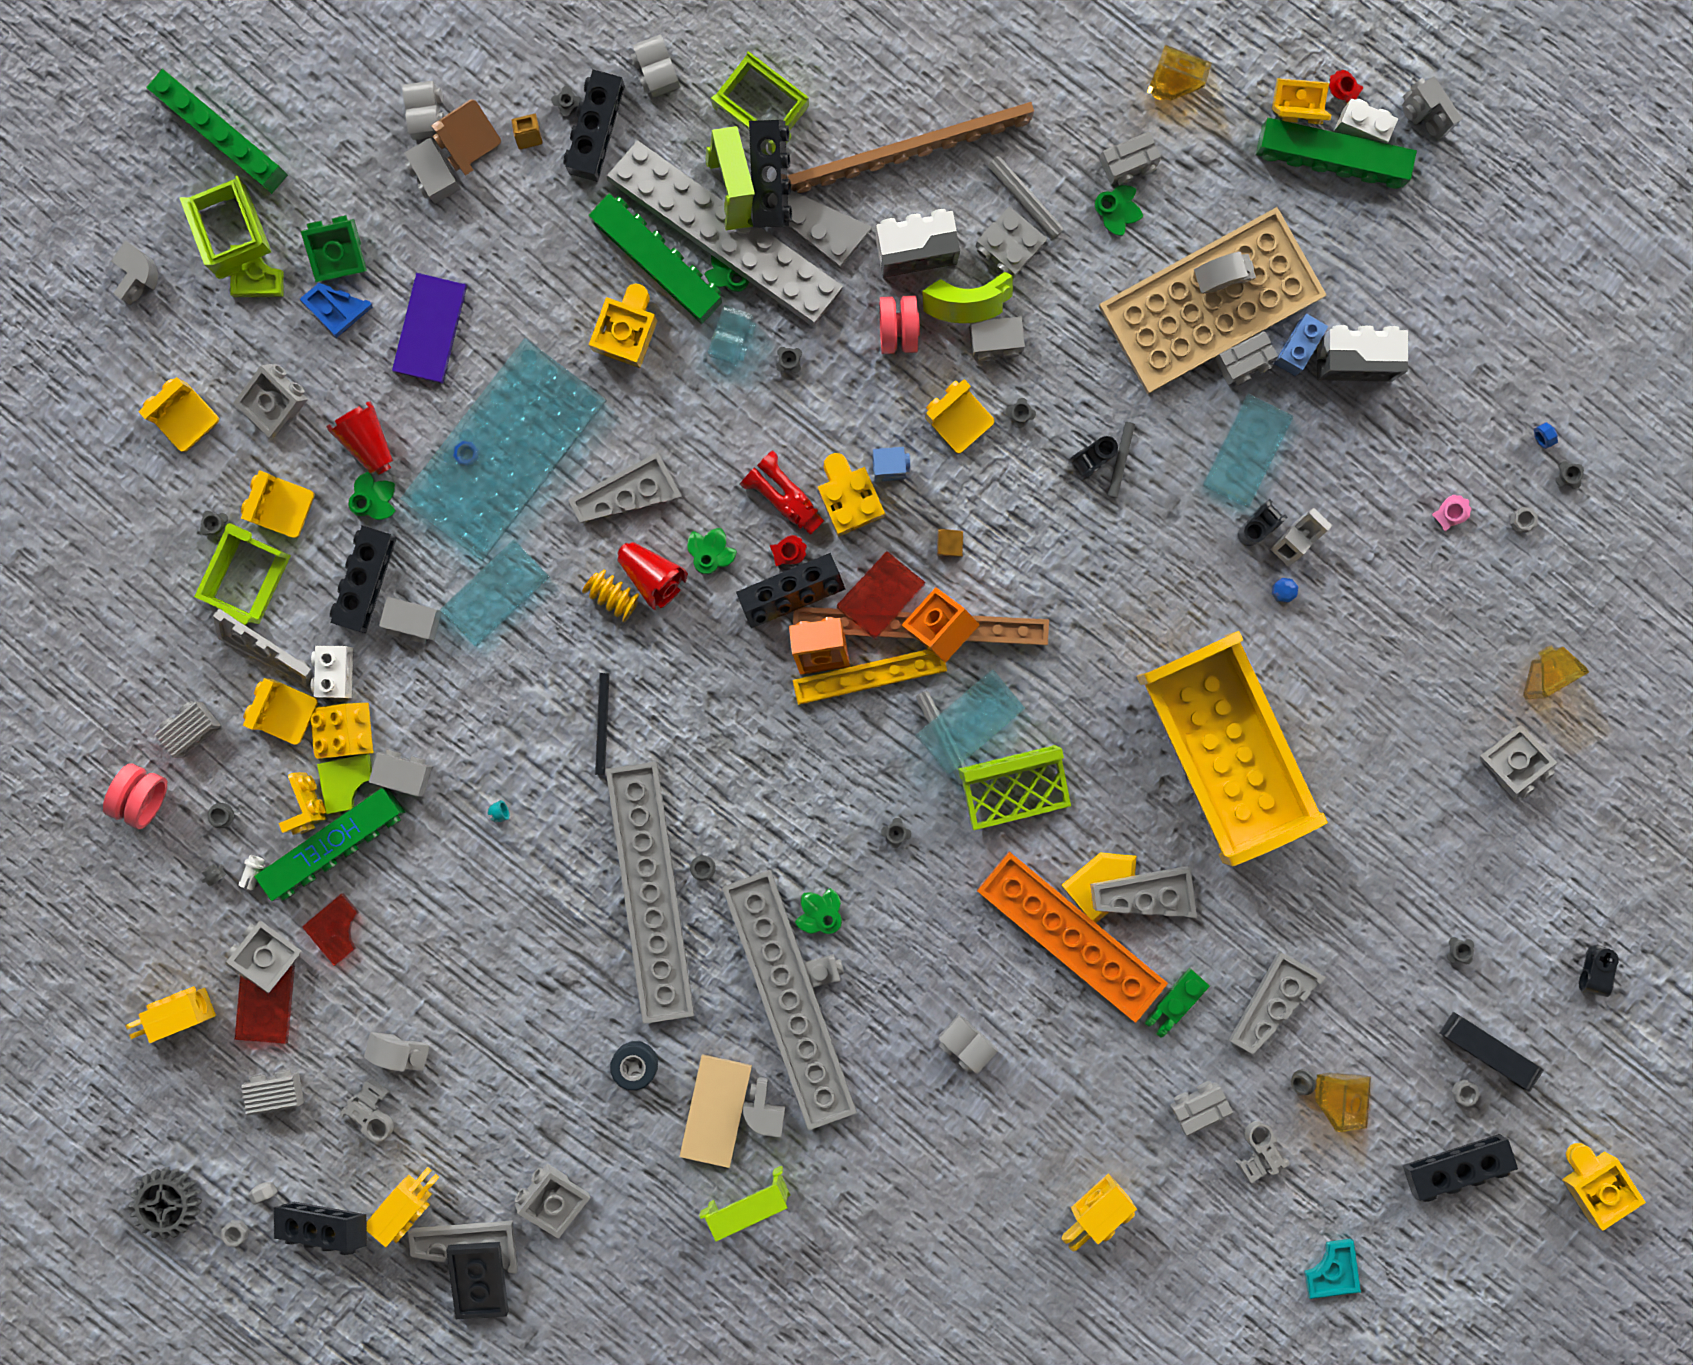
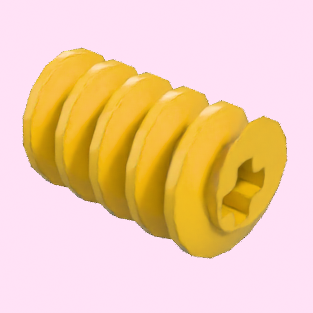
[582,569,640,622]

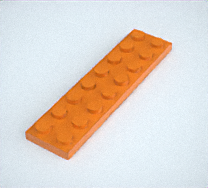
[976,851,1168,1023]

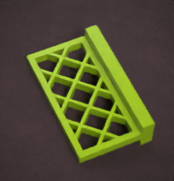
[958,745,1071,830]

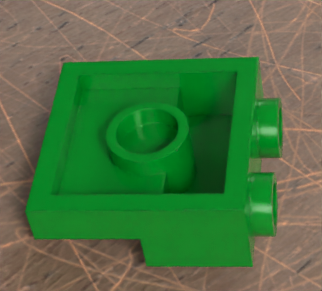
[300,215,367,282]

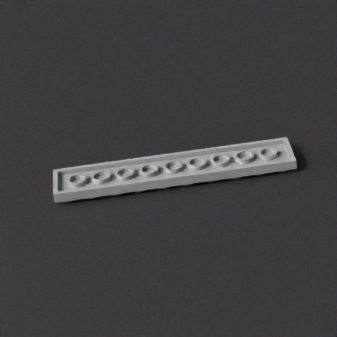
[607,140,843,326]
[606,761,695,1024]
[722,869,857,1131]

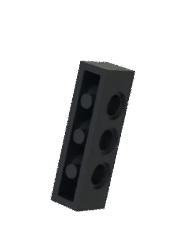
[563,69,625,182]
[749,120,792,228]
[330,525,397,633]
[736,553,846,629]
[1402,1134,1518,1202]
[274,1201,367,1255]

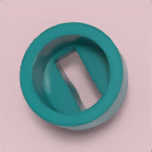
[488,800,510,823]

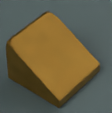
[511,113,543,149]
[937,529,963,557]

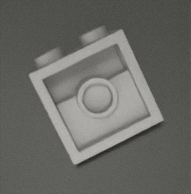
[1402,76,1462,141]
[975,206,1047,279]
[233,364,308,438]
[1480,725,1557,800]
[225,921,302,994]
[515,1163,590,1239]

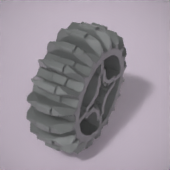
[129,1167,202,1239]

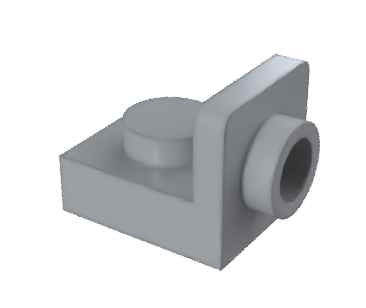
[804,954,844,987]

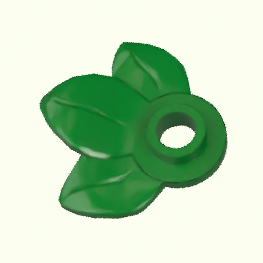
[1094,185,1143,236]
[704,255,749,292]
[348,472,396,520]
[687,528,737,575]
[795,888,842,934]

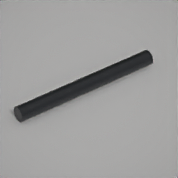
[595,673,610,775]

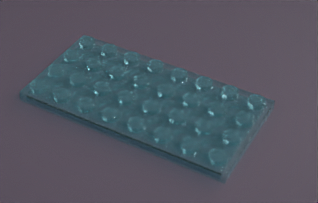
[400,338,607,561]

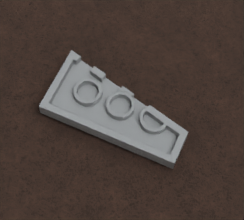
[768,190,872,268]
[568,452,683,523]
[213,609,312,687]
[1090,866,1197,918]
[1229,951,1326,1054]
[408,1221,518,1274]

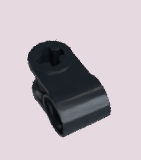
[1068,436,1118,480]
[1238,499,1288,546]
[1579,945,1619,997]

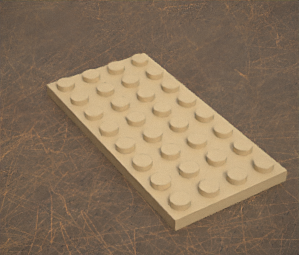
[1098,207,1326,394]

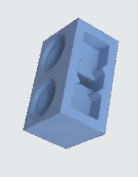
[1274,314,1328,376]
[872,447,911,482]

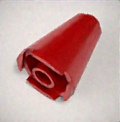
[326,401,393,475]
[617,542,688,610]

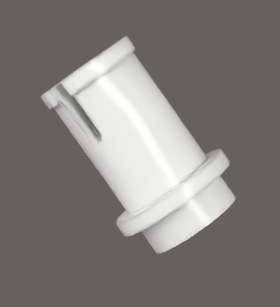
[238,855,265,890]

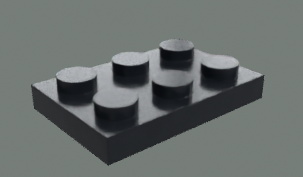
[446,1242,509,1320]

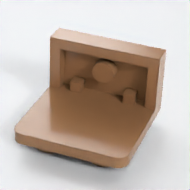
[431,99,501,176]

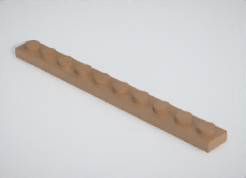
[788,102,1034,193]
[793,607,1049,645]

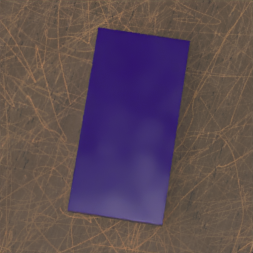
[392,272,467,384]

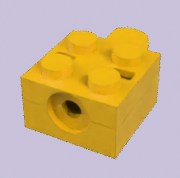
[589,283,658,368]
[818,453,885,537]
[125,986,216,1043]
[1562,1143,1646,1231]
[367,1167,439,1247]
[1061,1173,1137,1252]

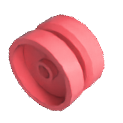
[879,296,920,354]
[103,763,168,829]

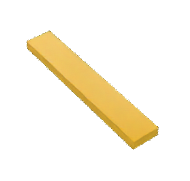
[792,649,947,705]

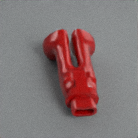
[739,450,825,535]

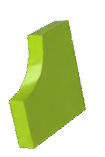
[230,245,284,297]
[317,754,372,814]

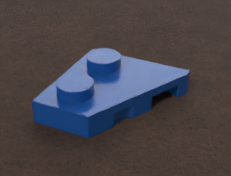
[300,283,373,338]

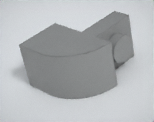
[111,240,158,305]
[1194,252,1256,294]
[1270,508,1332,567]
[364,1032,429,1072]
[743,1077,785,1137]

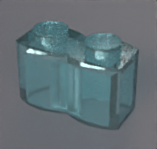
[708,305,757,366]

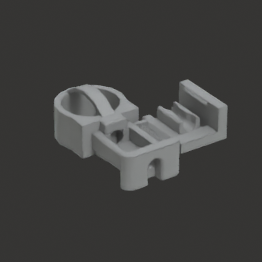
[340,1078,394,1142]
[1235,1121,1289,1184]

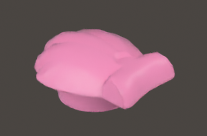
[1432,495,1471,531]

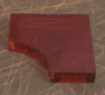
[302,893,360,966]

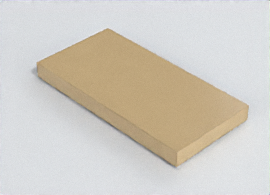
[679,1054,752,1168]

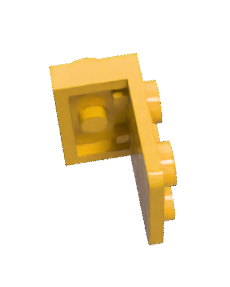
[1272,78,1332,124]
[138,377,219,452]
[925,379,994,454]
[241,470,315,538]
[243,678,318,745]
[311,702,373,759]
[278,772,326,835]

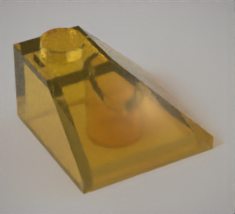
[1147,45,1212,101]
[1523,645,1589,700]
[1315,1073,1371,1133]

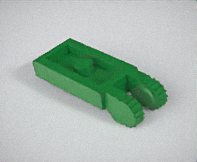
[1144,968,1210,1038]

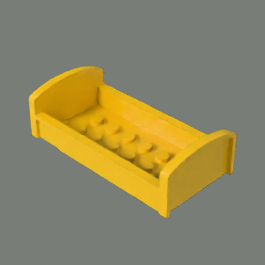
[1136,631,1328,866]

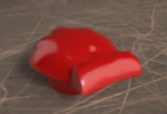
[1329,70,1364,103]
[770,535,807,567]

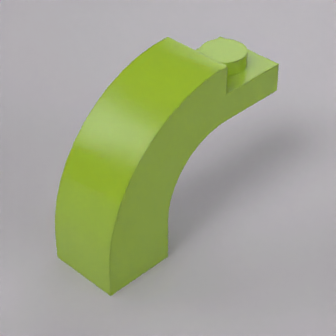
[922,272,1013,323]

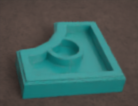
[1304,1239,1361,1299]

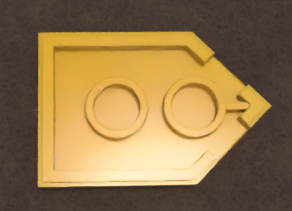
[1062,852,1137,923]

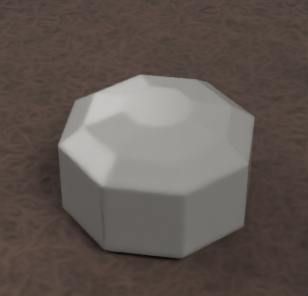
[1510,507,1538,533]
[1451,1080,1480,1107]
[248,1182,277,1205]
[221,1220,249,1247]

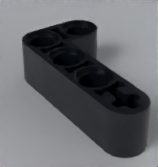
[1439,1012,1544,1092]

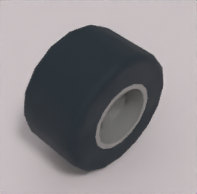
[610,1041,658,1091]

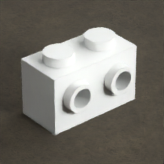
[1333,99,1398,144]
[311,646,353,698]

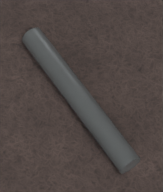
[1108,422,1135,498]

